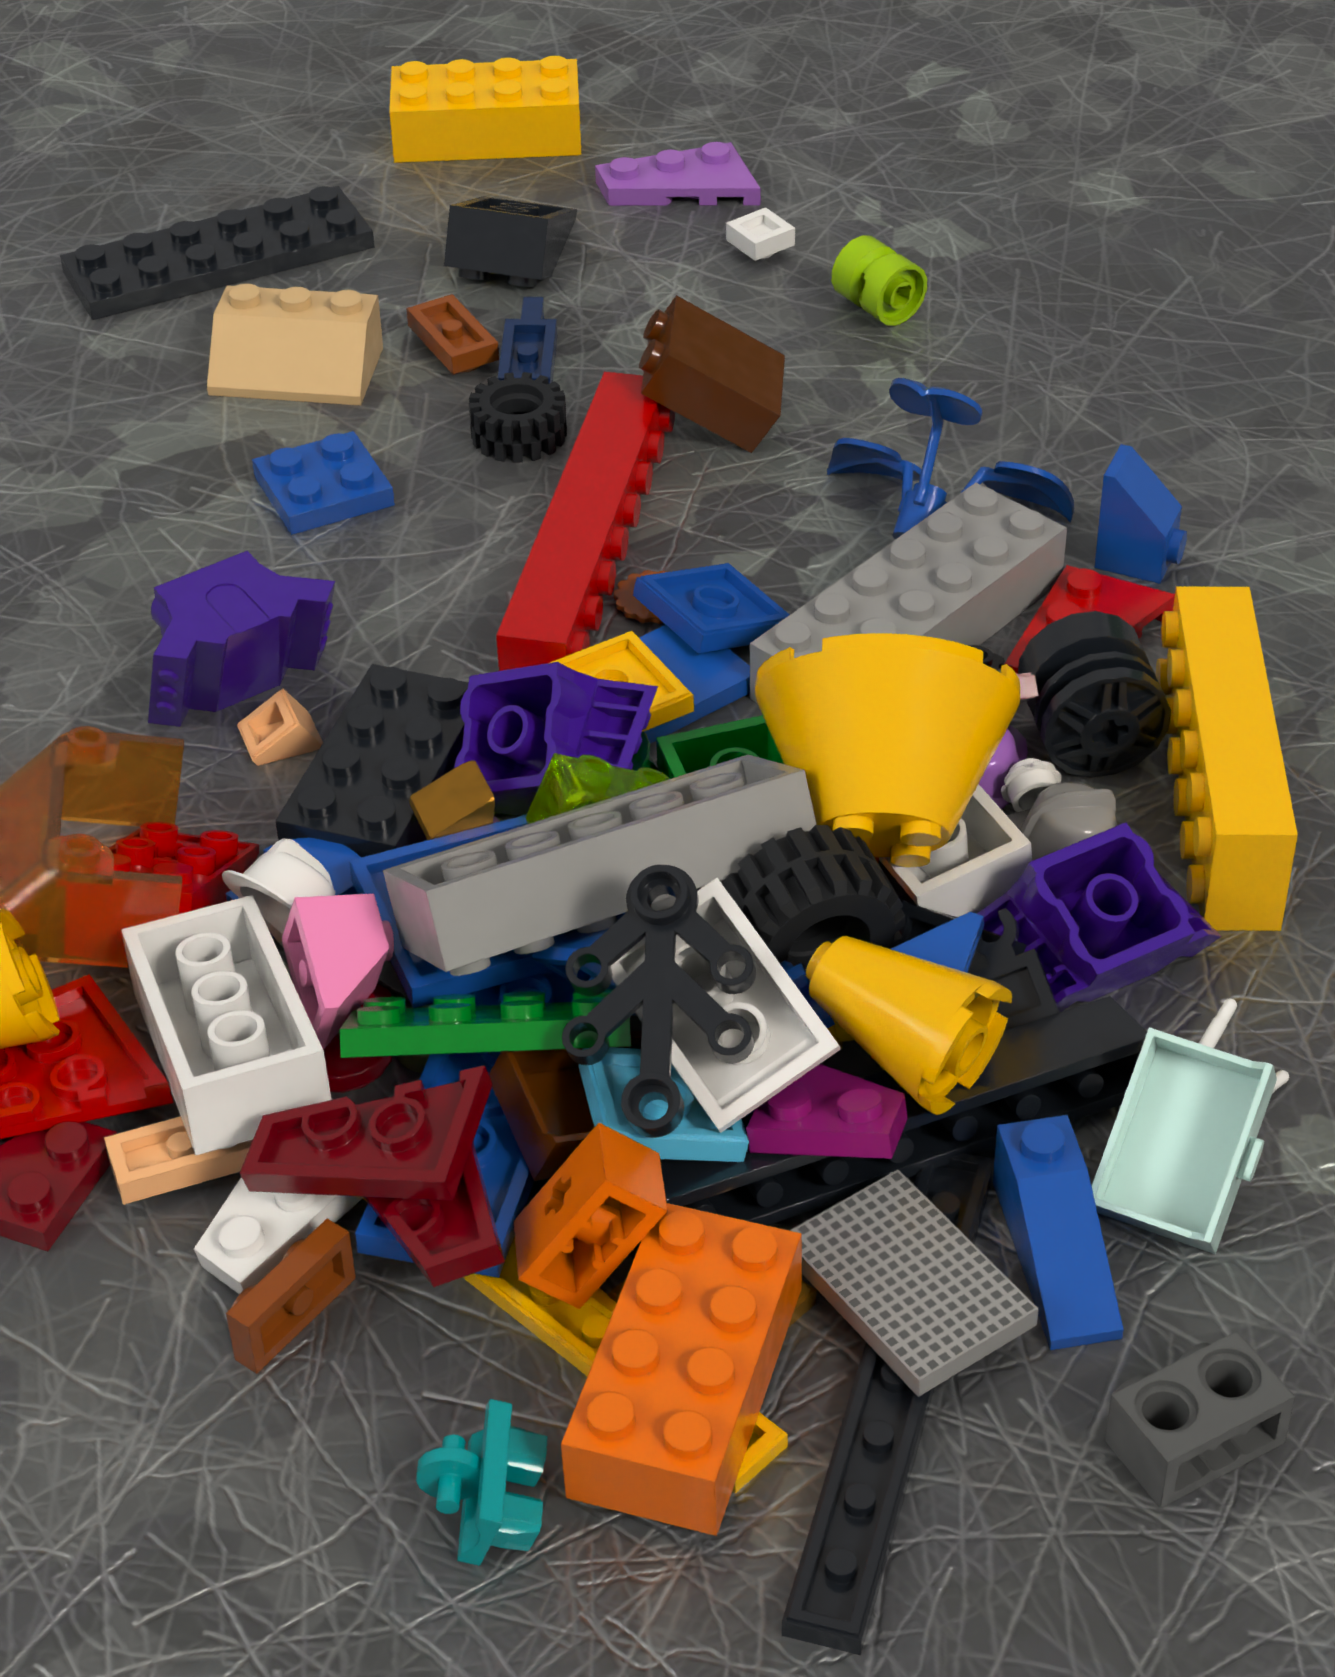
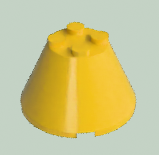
[755,633,1020,867]

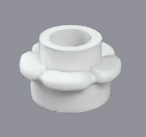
[1001,758,1061,812]

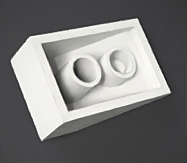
[611,878,841,1133]

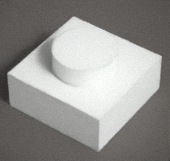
[726,207,795,261]

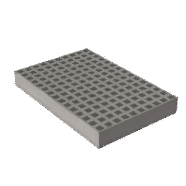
[790,1170,1038,1397]

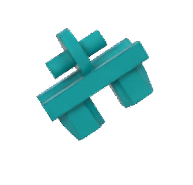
[416,1399,548,1566]

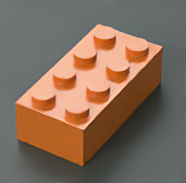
[561,1203,802,1536]

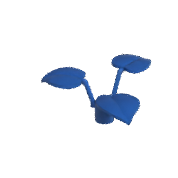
[827,378,1074,540]

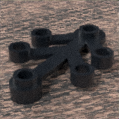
[562,865,756,1138]

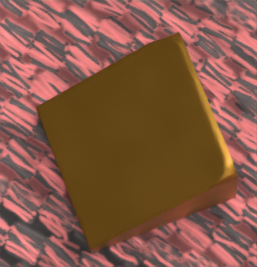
[409,760,495,840]

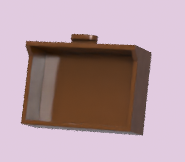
[489,1030,642,1181]

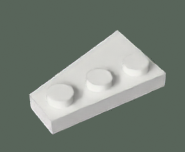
[194,1098,363,1294]

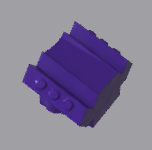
[148,551,335,727]
[454,662,658,815]
[977,822,1222,1012]

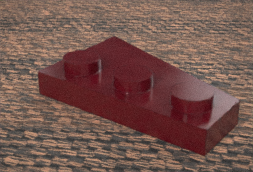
[240,1065,493,1201]
[364,1142,505,1287]

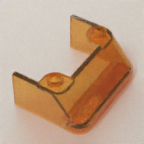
[0,726,184,968]

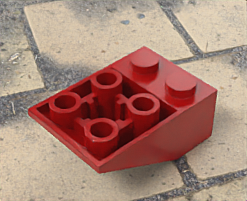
[64,822,259,961]

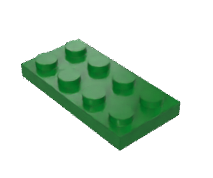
[339,989,631,1058]

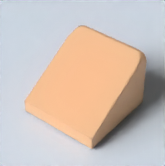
[237,689,323,766]

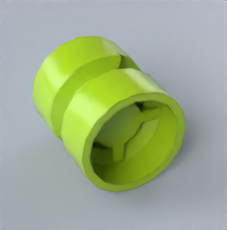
[831,235,928,326]

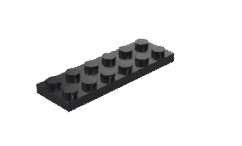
[60,186,375,320]

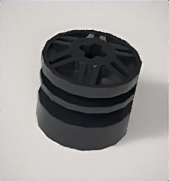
[1018,611,1171,778]

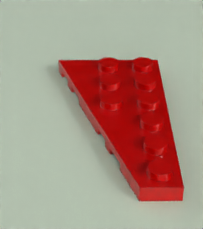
[0,974,174,1139]

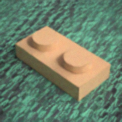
[104,1116,253,1205]

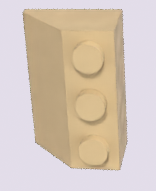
[207,284,383,406]

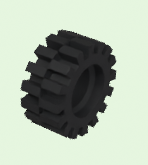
[469,372,567,463]

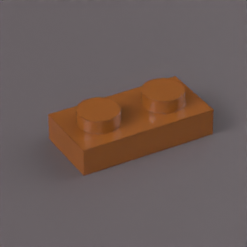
[406,294,499,375]
[226,1218,356,1374]

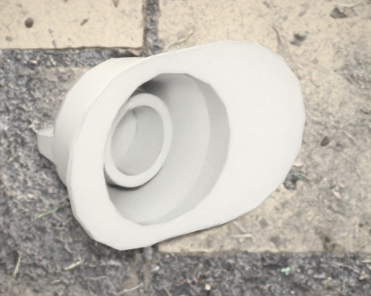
[222,838,335,946]

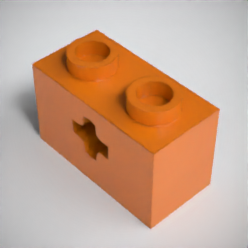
[514,1122,668,1309]

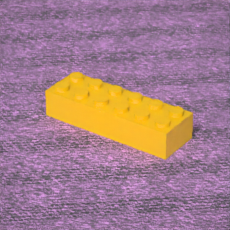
[1156,586,1298,931]

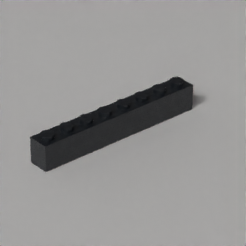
[630,996,1147,1260]

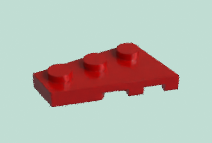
[1004,565,1175,674]

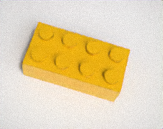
[389,56,581,163]

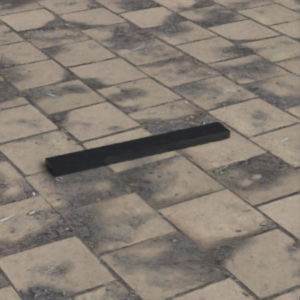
[782,1153,994,1655]

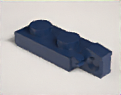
[498,297,558,384]

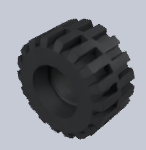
[723,825,905,970]

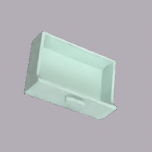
[1092,1027,1277,1254]

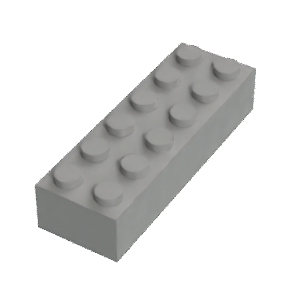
[750,483,1067,703]
[383,755,816,976]

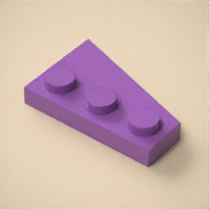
[595,142,761,206]

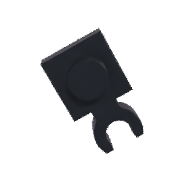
[970,908,1060,1030]

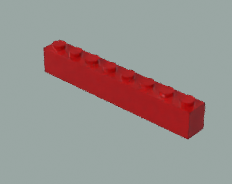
[496,371,676,671]

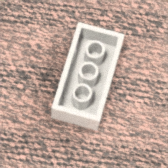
[121,895,332,1156]

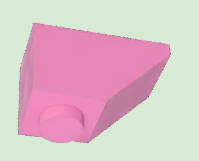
[281,894,394,1049]

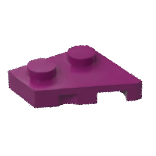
[746,1064,908,1159]

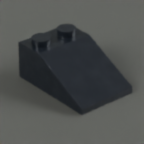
[444,196,577,287]

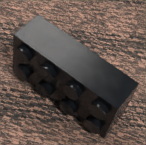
[275,664,469,858]

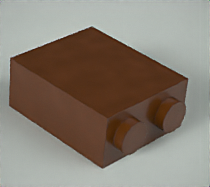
[639,295,785,453]

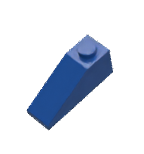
[992,1115,1124,1350]

